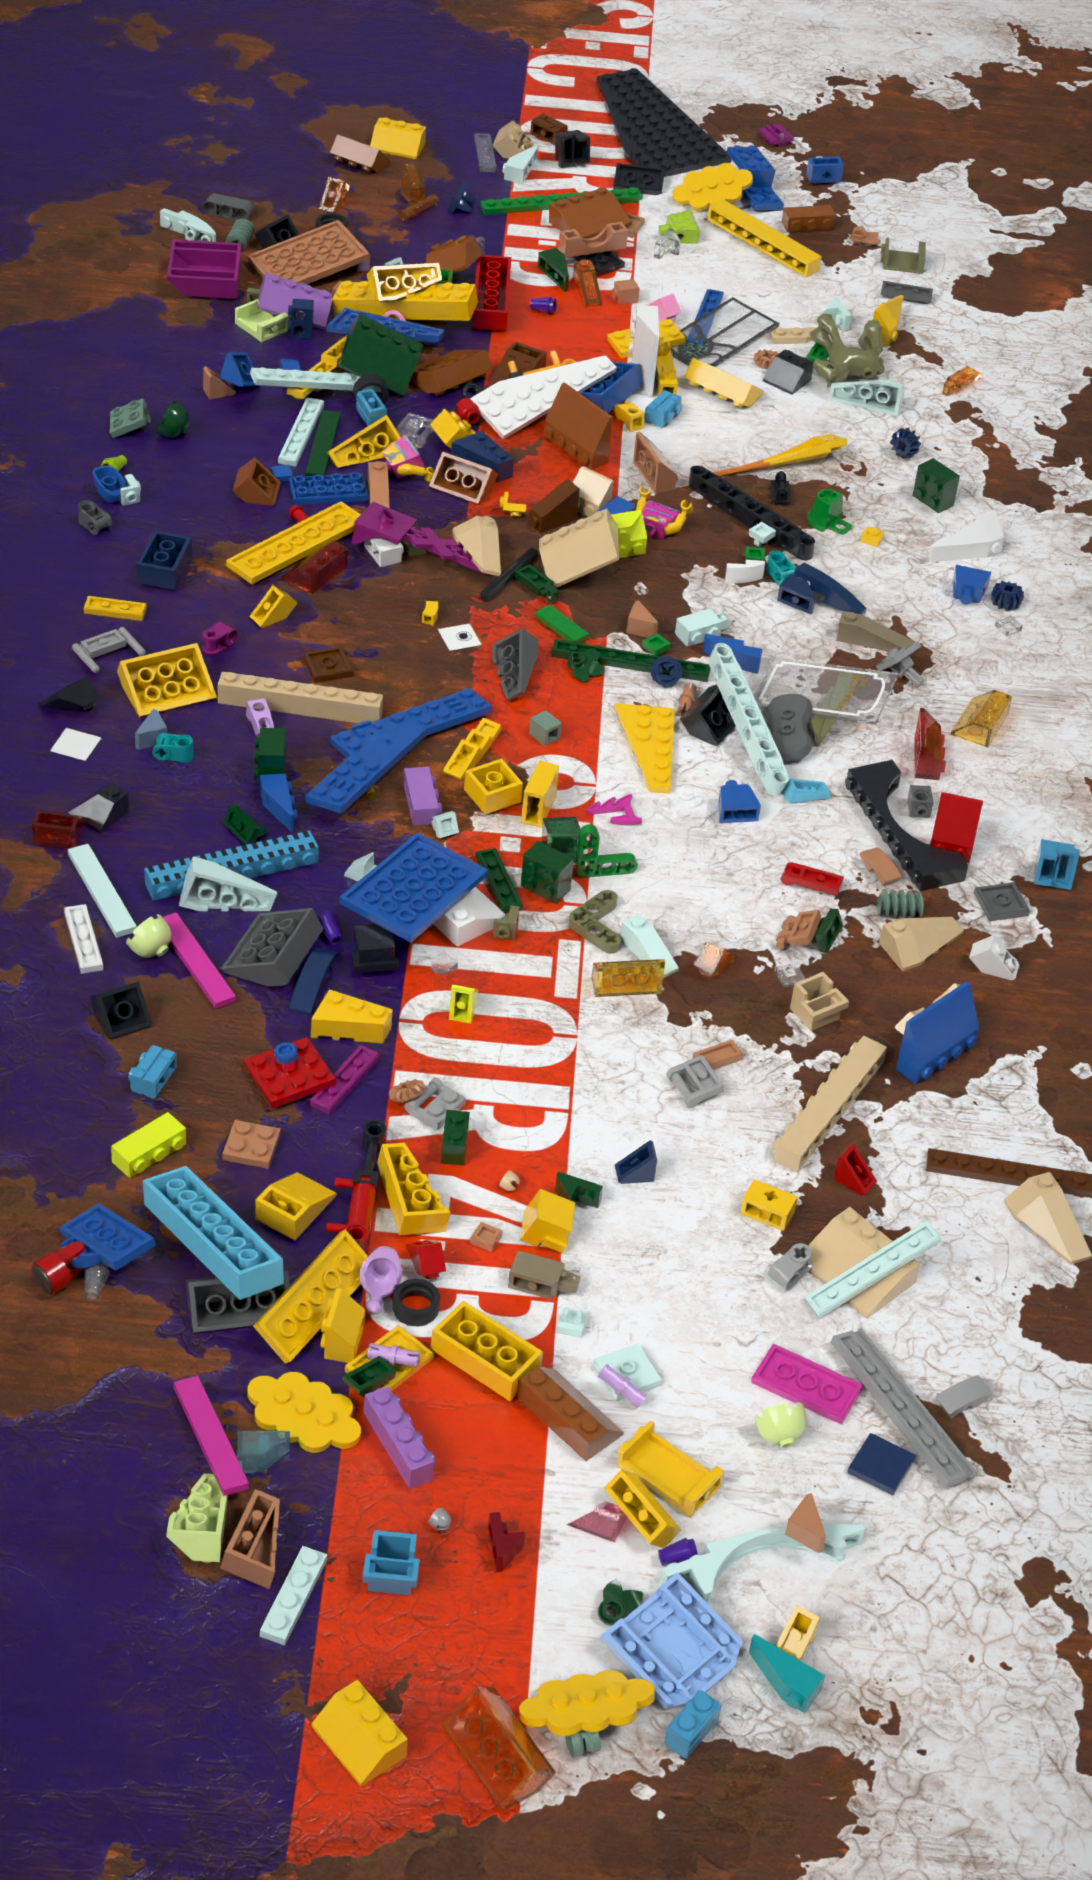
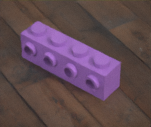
[364,1386,436,1490]

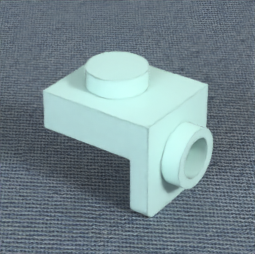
[121,474,141,506]

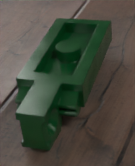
[514,564,559,603]

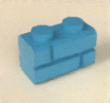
[356,389,387,426]
[644,390,683,428]
[128,1045,177,1099]
[664,1690,722,1759]

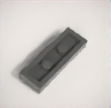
[881,281,933,303]

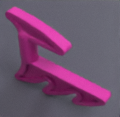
[587,794,642,825]

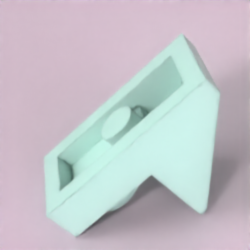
[825,297,852,331]
[344,852,376,881]

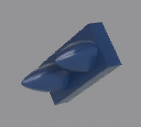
[447,182,474,213]

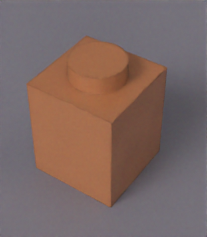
[612,279,640,305]

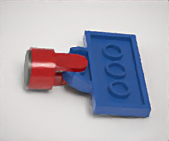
[31,1203,156,1295]

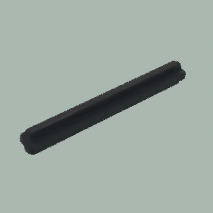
[480,547,538,602]

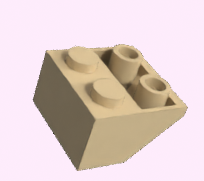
[492,120,534,159]

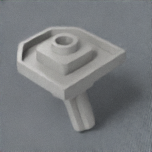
[876,641,924,687]

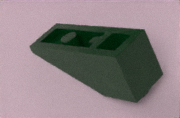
[537,248,569,292]

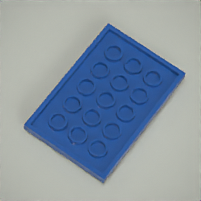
[339,832,488,943]

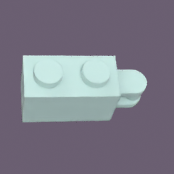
[675,609,731,647]

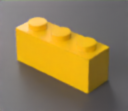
[604,1469,681,1548]

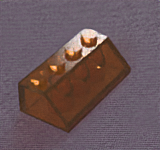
[441,1686,556,1811]

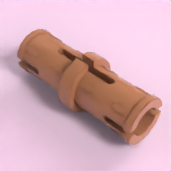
[677,683,697,717]

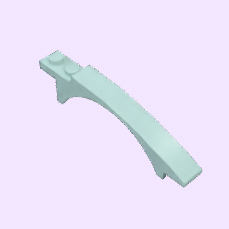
[660,1524,865,1605]

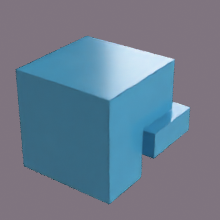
[1034,839,1080,890]
[363,1530,419,1595]

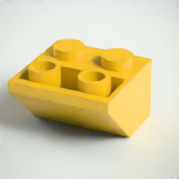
[430,409,476,448]
[321,1288,365,1363]

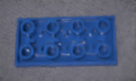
[289,472,369,505]

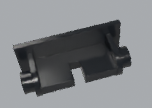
[770,471,791,504]

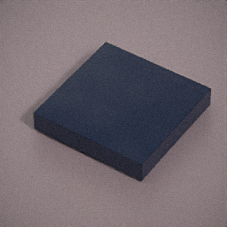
[847,1433,916,1496]

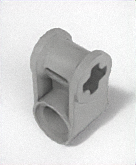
[768,1243,813,1291]

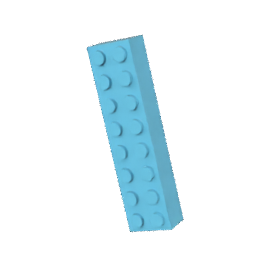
[143,1166,284,1300]

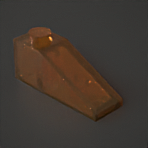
[573,260,602,307]

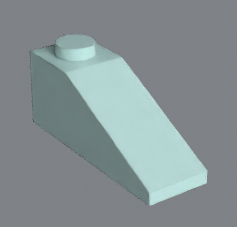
[502,146,538,184]
[620,914,679,979]

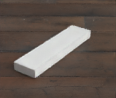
[64,904,103,974]

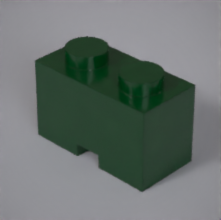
[441,1110,470,1166]

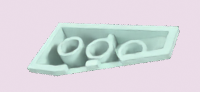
[829,380,905,416]
[179,857,277,911]

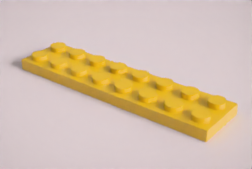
[226,502,361,584]

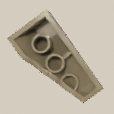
[836,611,916,656]

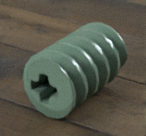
[225,219,255,251]
[877,889,924,918]

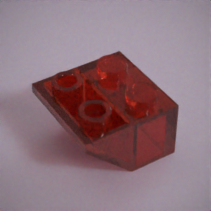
[32,810,86,848]

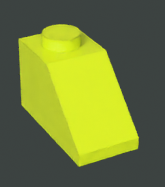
[449,984,478,1024]

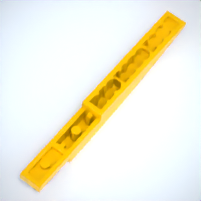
[286,335,347,399]

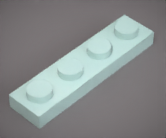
[260,1546,327,1645]

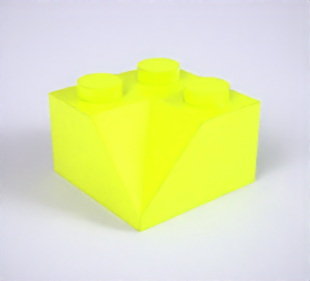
[611,510,647,558]

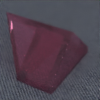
[566,1501,627,1543]

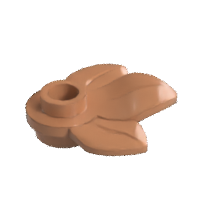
[850,226,881,245]

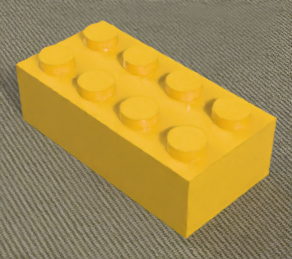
[431,1300,543,1401]

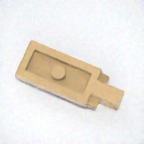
[769,327,816,344]

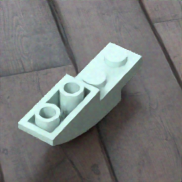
[160,208,216,242]

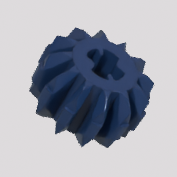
[890,427,922,459]
[991,581,1024,611]

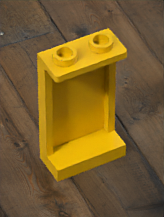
[617,1421,725,1518]

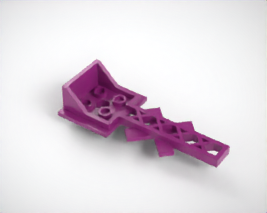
[351,502,485,574]

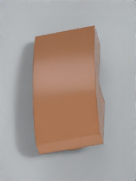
[859,847,902,886]

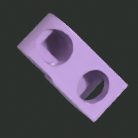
[246,698,274,736]

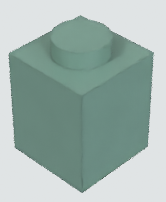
[529,710,562,746]

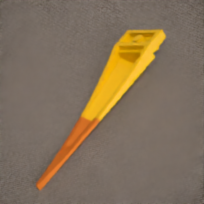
[712,434,847,476]

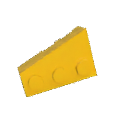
[311,990,392,1043]

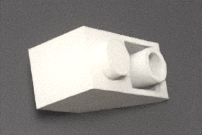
[969,935,1019,980]

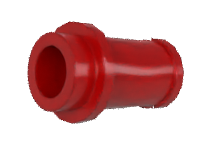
[289,505,309,523]

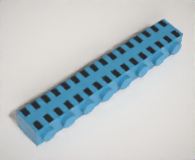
[145,830,319,901]

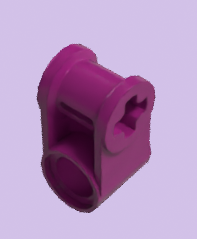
[202,622,238,656]

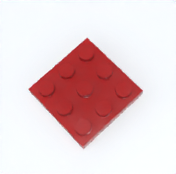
[244,1037,336,1109]

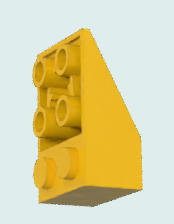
[255,1172,337,1240]

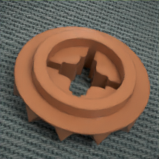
[754,349,778,368]
[389,1079,426,1103]

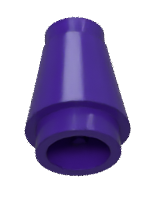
[530,297,557,314]
[318,911,343,945]
[658,1537,698,1566]

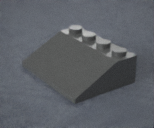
[221,908,323,986]

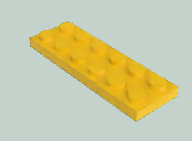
[253,1229,368,1364]

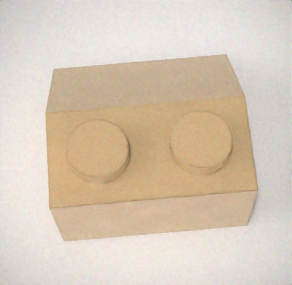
[573,466,614,517]

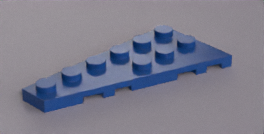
[327,308,445,343]

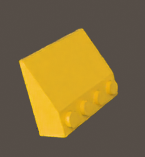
[117,643,217,718]

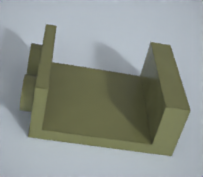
[880,238,926,274]

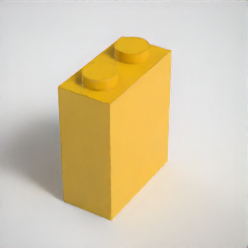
[521,760,559,828]

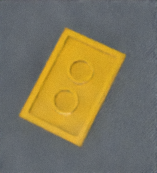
[345,1325,434,1392]

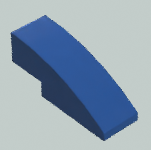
[703,634,763,674]

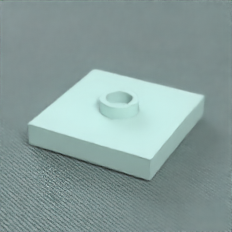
[593,1343,662,1401]

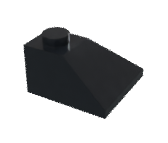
[38,676,100,711]
[68,784,129,833]
[89,981,152,1039]

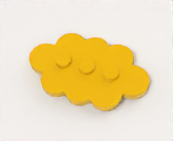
[673,163,753,211]
[248,1372,361,1453]
[519,1670,655,1736]

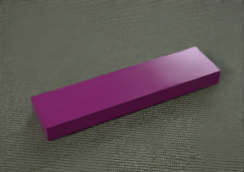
[310,1045,380,1115]

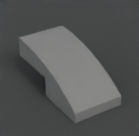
[935,1375,993,1419]

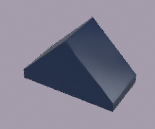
[614,1140,657,1184]

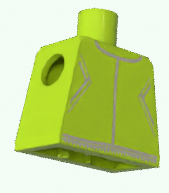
[658,210,700,244]

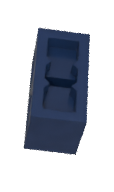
[288,299,314,340]

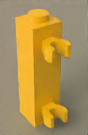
[655,342,678,395]

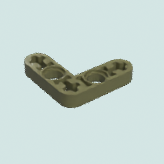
[568,890,621,954]

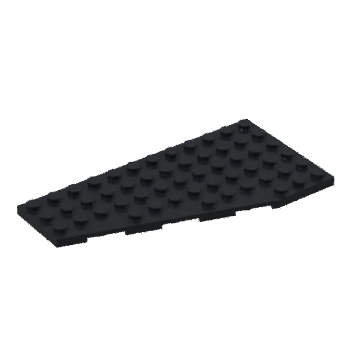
[596,68,732,177]

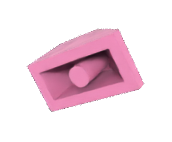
[647,293,681,322]

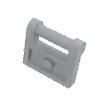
[666,1055,724,1108]
[404,1078,466,1130]

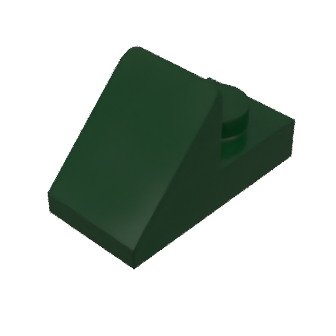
[555,1171,603,1208]
[342,1356,396,1398]

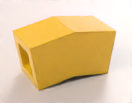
[422,601,438,626]

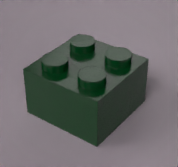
[912,458,960,513]
[254,727,285,787]
[521,841,574,904]

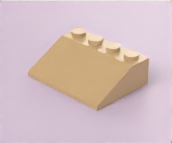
[539,509,619,588]
[806,1207,920,1318]

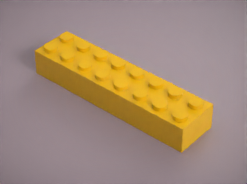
[332,281,478,321]

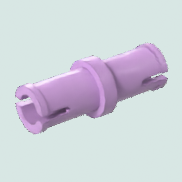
[367,1343,421,1368]
[597,1364,647,1408]

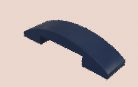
[289,947,338,1015]

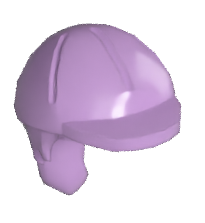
[359,1246,402,1315]

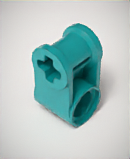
[766,551,797,585]
[152,733,194,763]

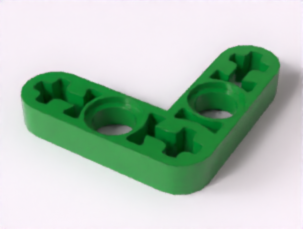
[575,824,638,878]

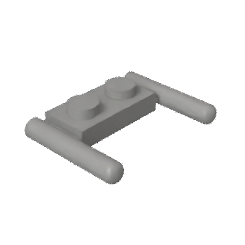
[72,627,146,673]

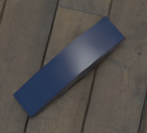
[794,562,867,615]

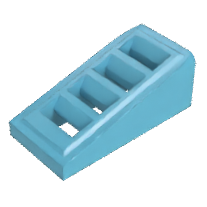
[783,779,831,803]

